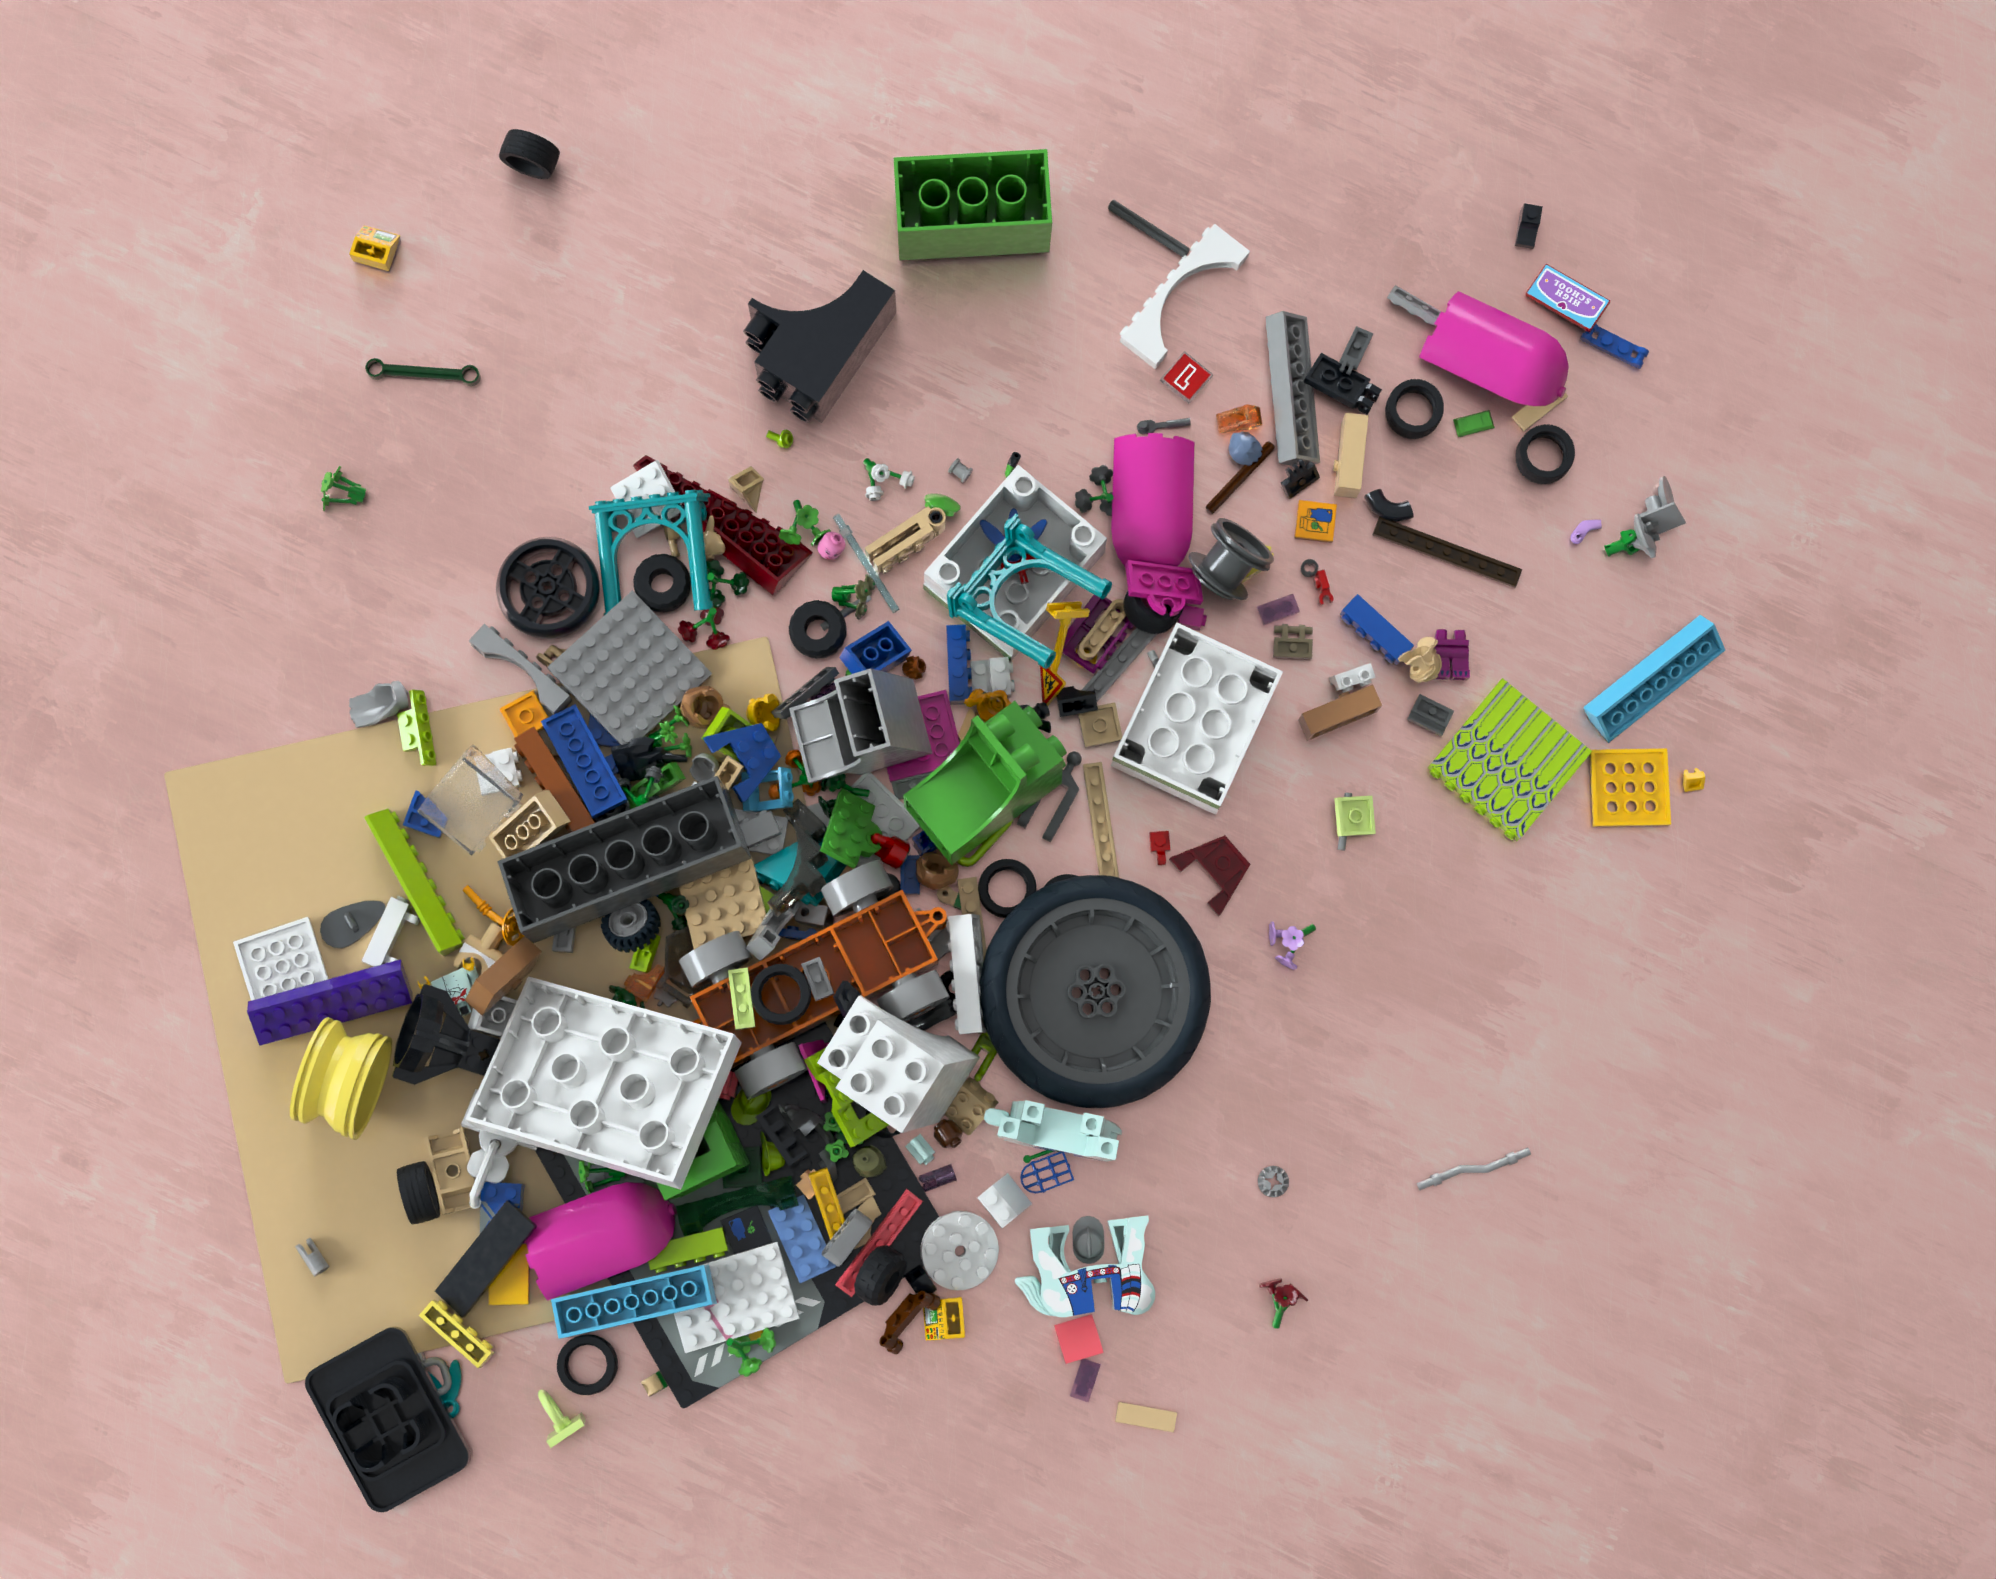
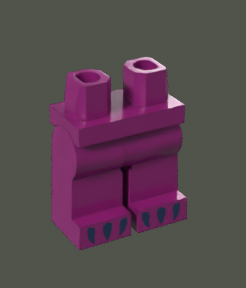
[1433,629,1470,681]

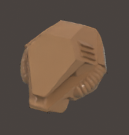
[680,686,730,729]
[916,849,959,890]

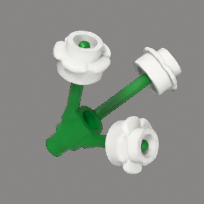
[863,458,915,501]

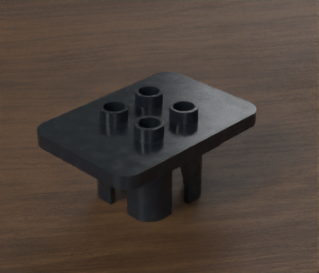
[305,1327,470,1512]

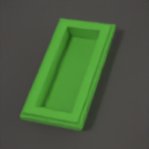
[1453,410,1495,437]

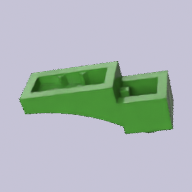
[626,762,686,809]

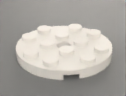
[920,1211,999,1290]

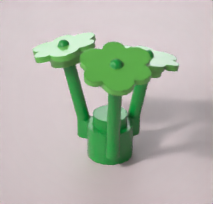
[321,466,366,511]
[578,1161,625,1194]

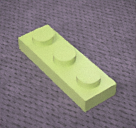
[728,967,756,1030]

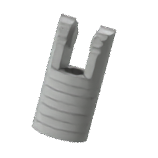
[295,1238,329,1277]

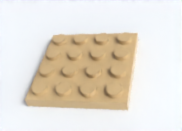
[679,856,766,949]

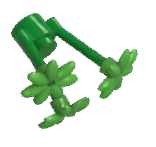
[649,705,692,758]

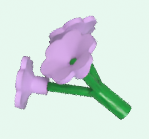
[1269,922,1316,970]

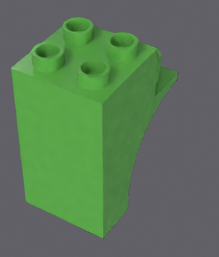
[903,701,1067,865]

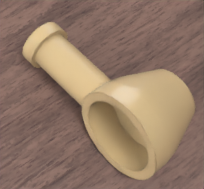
[663,522,681,557]

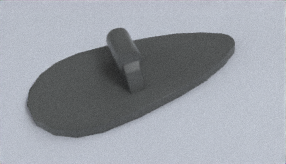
[320,901,386,948]

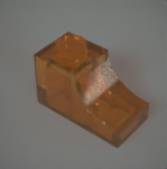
[1216,404,1262,433]
[624,964,667,1003]

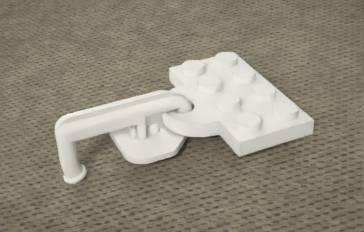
[461,1089,538,1209]

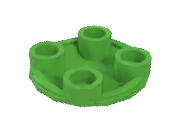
[924,493,961,516]

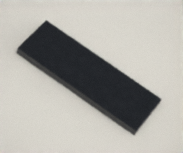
[435,1200,537,1318]

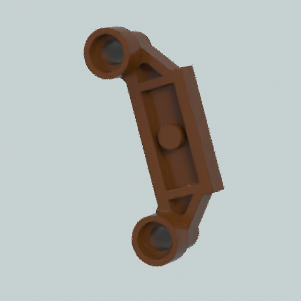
[879,1291,940,1354]

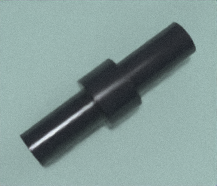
[658,752,687,764]

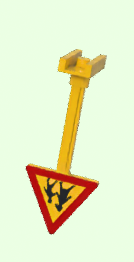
[1040,601,1090,706]

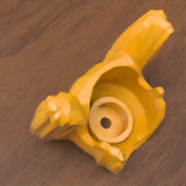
[964,689,1011,722]

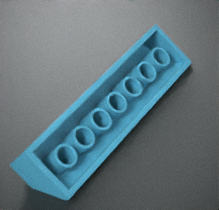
[1583,615,1725,743]

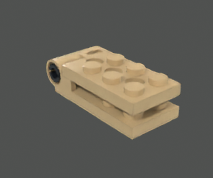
[865,506,946,575]

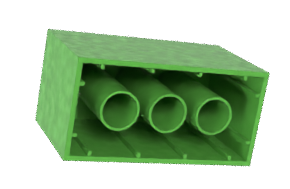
[894,149,1052,261]

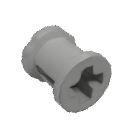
[948,458,973,483]

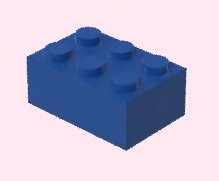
[839,621,912,674]

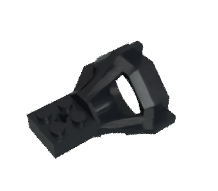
[392,984,500,1085]

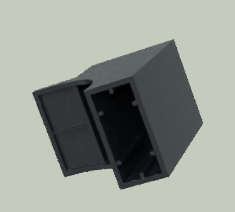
[743,270,896,423]

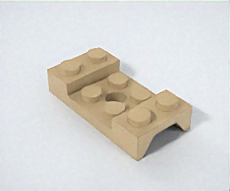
[424,1127,481,1215]

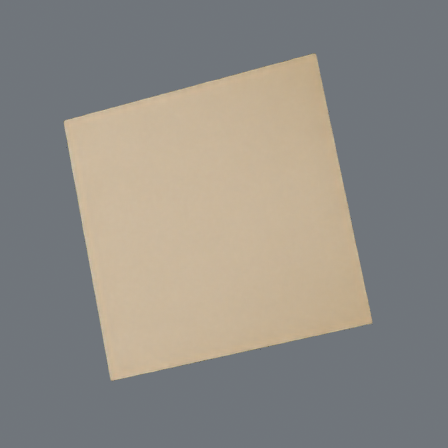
[164,637,839,1384]

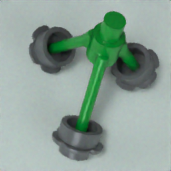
[617,766,664,807]

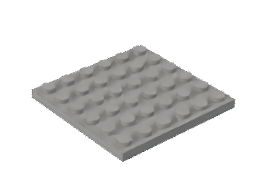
[547,590,712,745]

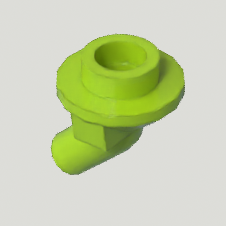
[766,430,793,448]

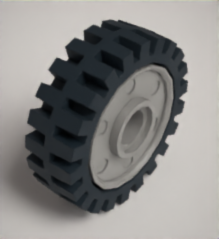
[601,899,661,953]

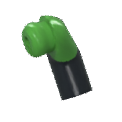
[1005,452,1021,478]

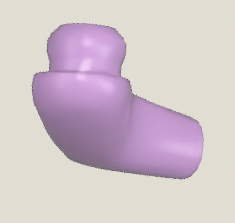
[1570,519,1602,544]

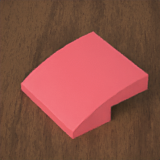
[1054,1314,1104,1364]

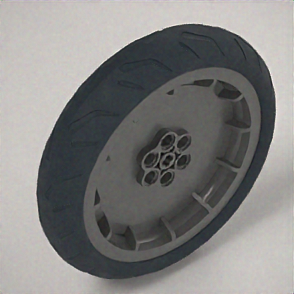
[980,875,1211,1108]

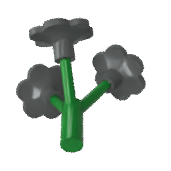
[1075,465,1113,516]

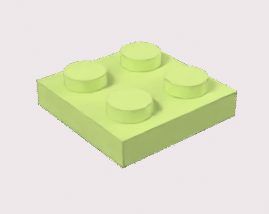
[1334,796,1376,837]

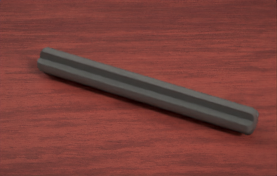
[1108,200,1190,257]

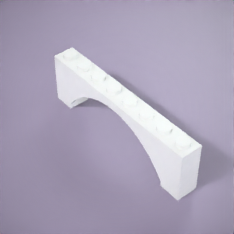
[1120,224,1250,369]

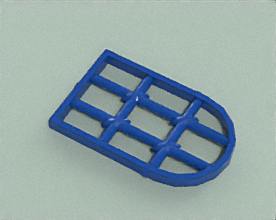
[1020,1152,1074,1194]

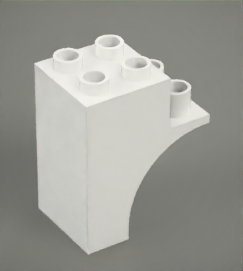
[817,995,980,1133]

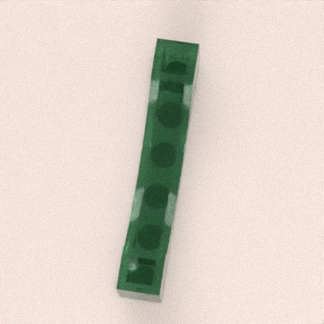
[676,1176,799,1236]

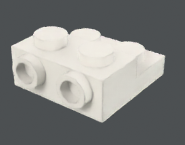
[970,657,1015,697]
[1329,663,1376,693]
[474,748,523,796]

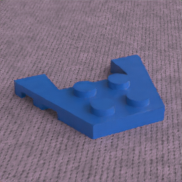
[703,723,781,803]

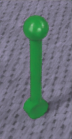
[1023,1150,1060,1163]

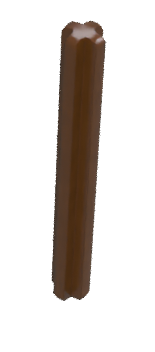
[1206,441,1275,514]

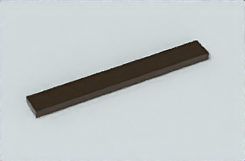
[1372,516,1522,588]

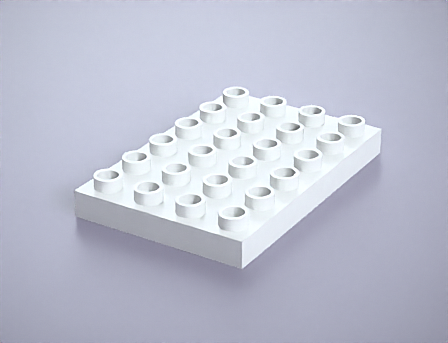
[465,976,742,1190]

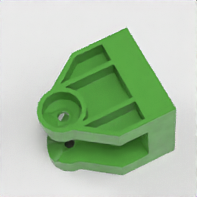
[656,1101,751,1200]

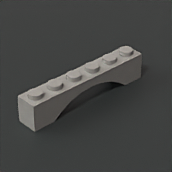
[469,624,572,715]

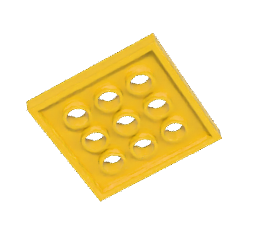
[1590,748,1671,827]

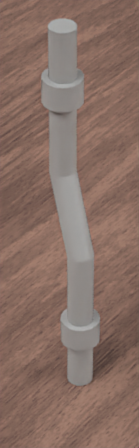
[1417,1148,1531,1190]

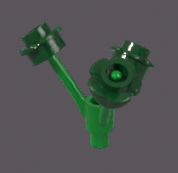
[658,893,689,932]

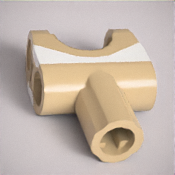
[454,923,504,974]

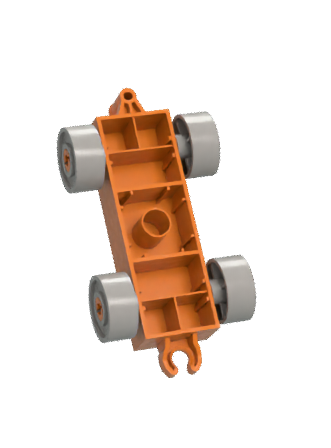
[679,860,950,1100]

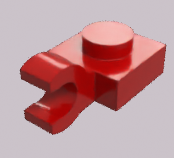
[1313,569,1334,606]
[1149,831,1171,865]

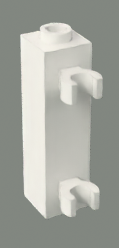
[362,896,420,967]

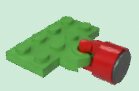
[820,788,910,869]

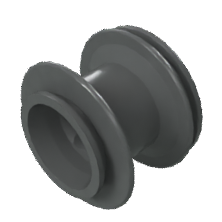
[1189,518,1274,600]

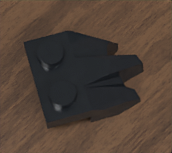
[611,736,667,781]

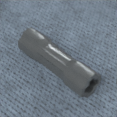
[906,999,957,1031]

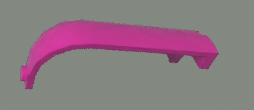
[1419,291,1569,406]
[1111,433,1195,567]
[524,1182,677,1301]

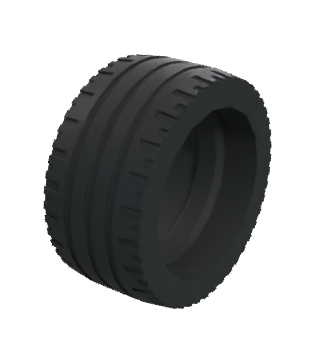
[499,129,560,179]
[1385,379,1444,439]
[1515,424,1575,484]
[1123,591,1184,634]
[978,859,1036,918]
[751,964,811,1025]
[397,1161,440,1225]
[557,1335,618,1395]

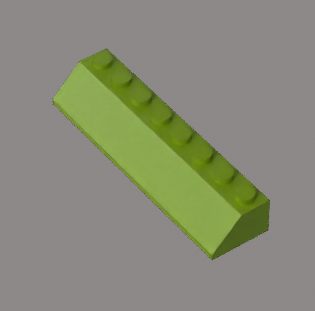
[364,809,465,956]

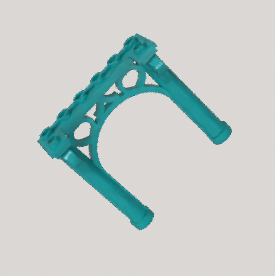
[589,490,713,615]
[947,513,1112,669]

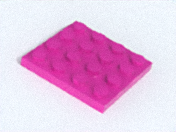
[886,690,960,783]

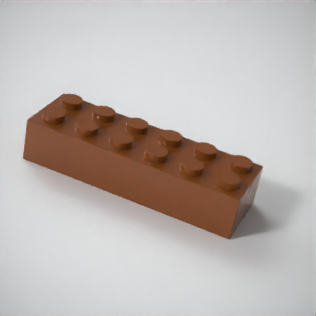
[514,726,595,833]

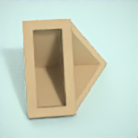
[728,466,764,513]

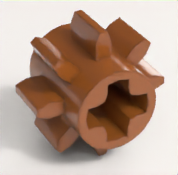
[902,656,926,680]

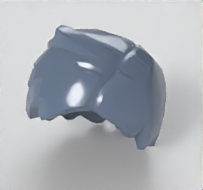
[1228,431,1263,466]

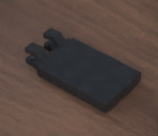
[1304,353,1382,415]

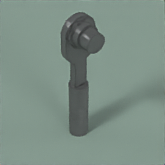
[1137,418,1191,434]

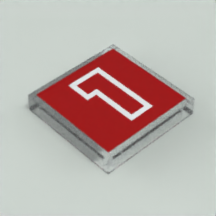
[1160,351,1213,404]

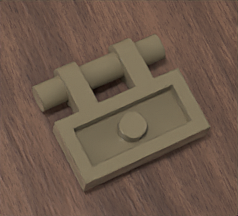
[1273,624,1313,659]

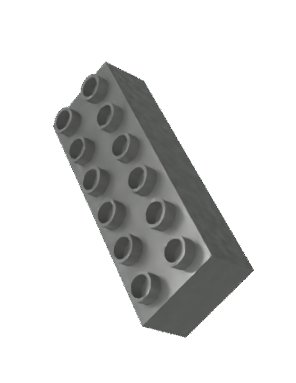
[498,776,752,943]

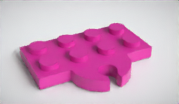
[1125,560,1203,617]

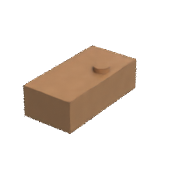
[1298,684,1382,741]
[465,936,542,1016]

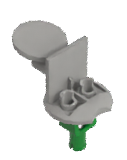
[1604,476,1686,558]

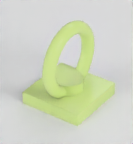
[538,1389,586,1448]

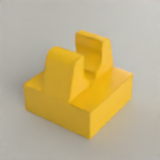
[1683,768,1705,792]

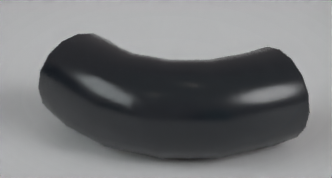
[1364,489,1414,522]

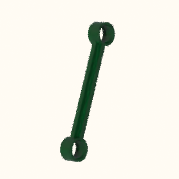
[365,358,481,386]

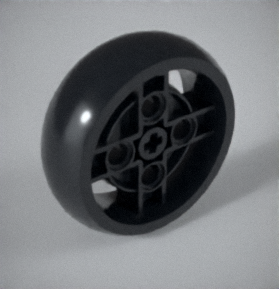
[496,537,600,639]

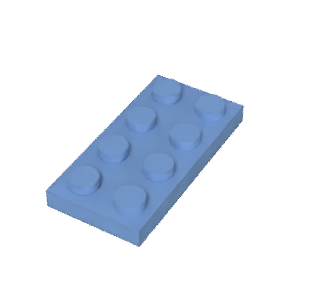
[768,1194,836,1284]

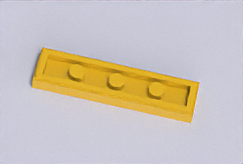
[808,1167,845,1240]

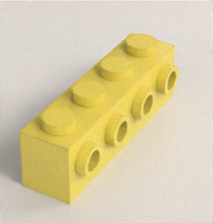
[419,1300,495,1368]

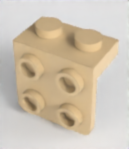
[944,1077,999,1135]

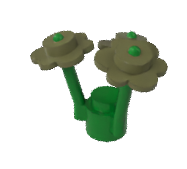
[832,574,875,620]

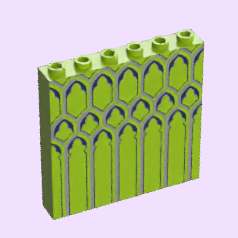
[1428,678,1592,841]

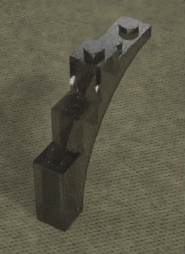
[767,799,829,917]

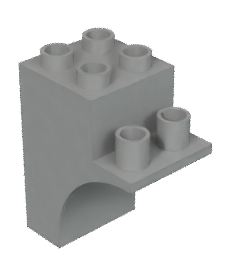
[789,668,933,783]

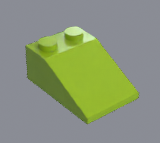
[701,706,774,764]

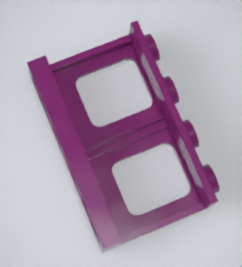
[1062,595,1134,674]

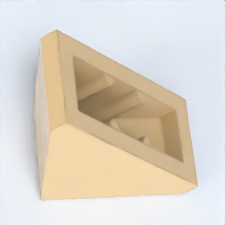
[714,755,744,792]

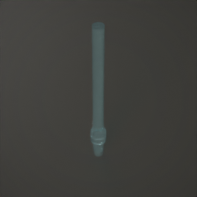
[833,514,899,613]

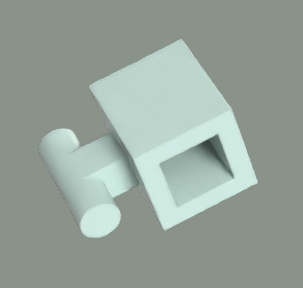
[905,1134,935,1165]

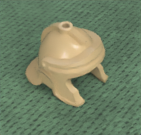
[1398,637,1442,683]

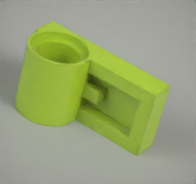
[629,935,661,974]

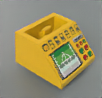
[349,225,400,271]
[923,1297,965,1341]

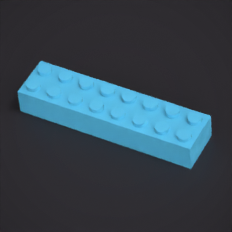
[551,1264,717,1339]

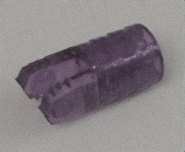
[919,1164,957,1192]

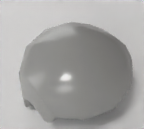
[690,753,719,782]

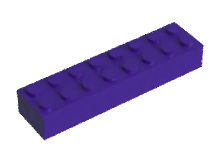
[247,959,413,1046]

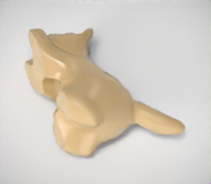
[703,515,725,561]

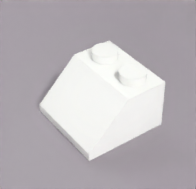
[977,1173,1032,1228]

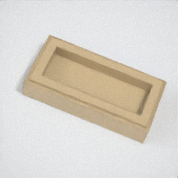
[837,1178,876,1214]

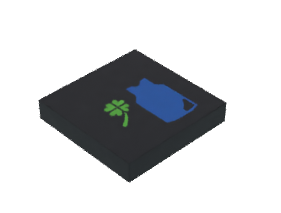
[720,1205,772,1255]

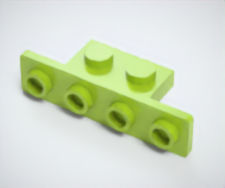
[397,690,436,766]

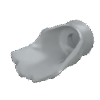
[349,680,409,728]

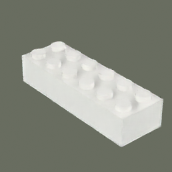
[946,914,987,1034]

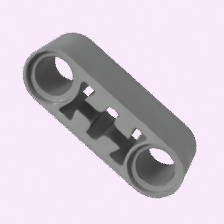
[822,1209,872,1267]

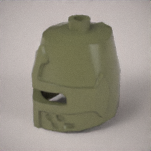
[852,1145,887,1178]

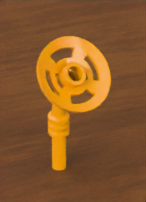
[462,885,524,946]

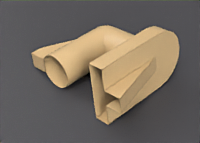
[536,645,566,667]

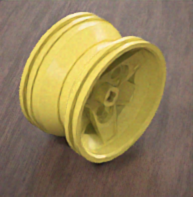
[290,1017,392,1140]

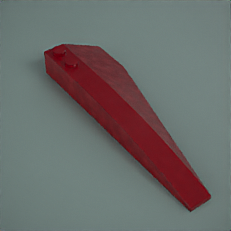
[633,455,813,595]

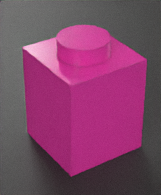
[1178,605,1207,631]

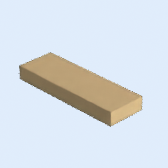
[1512,393,1568,432]
[1115,1402,1177,1432]

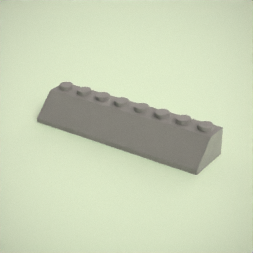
[1266,311,1320,466]

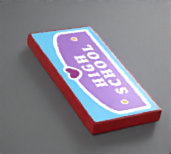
[1526,264,1611,333]

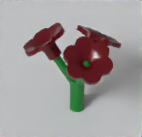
[678,607,730,650]
[1259,1278,1308,1329]

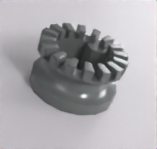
[1301,559,1318,577]

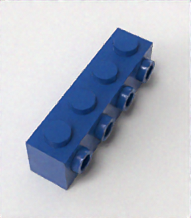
[1340,594,1414,665]
[946,625,972,705]

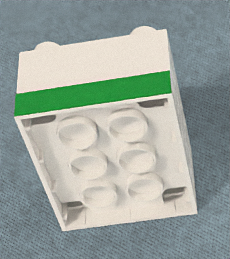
[923,465,1107,661]
[1111,622,1283,815]

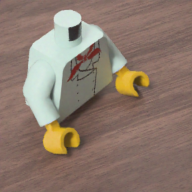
[417,957,479,1016]

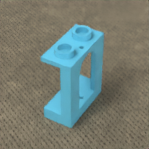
[741,767,794,812]

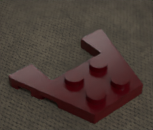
[1169,835,1251,916]

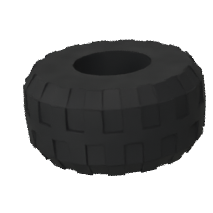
[633,554,691,612]
[789,600,847,659]
[854,1245,906,1306]

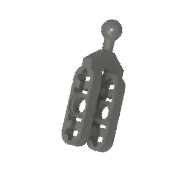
[1017,751,1082,842]

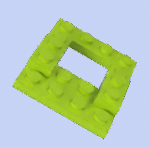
[804,1047,889,1147]

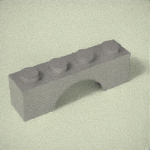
[746,891,801,961]

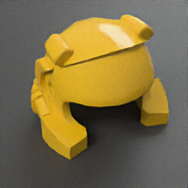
[746,694,781,731]

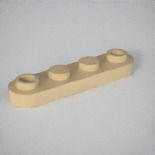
[1077,599,1126,660]

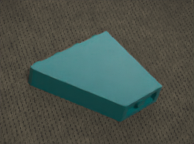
[754,829,847,907]

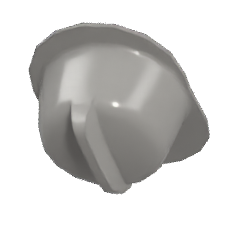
[1072,1216,1104,1264]

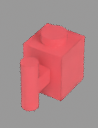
[719,1071,739,1100]

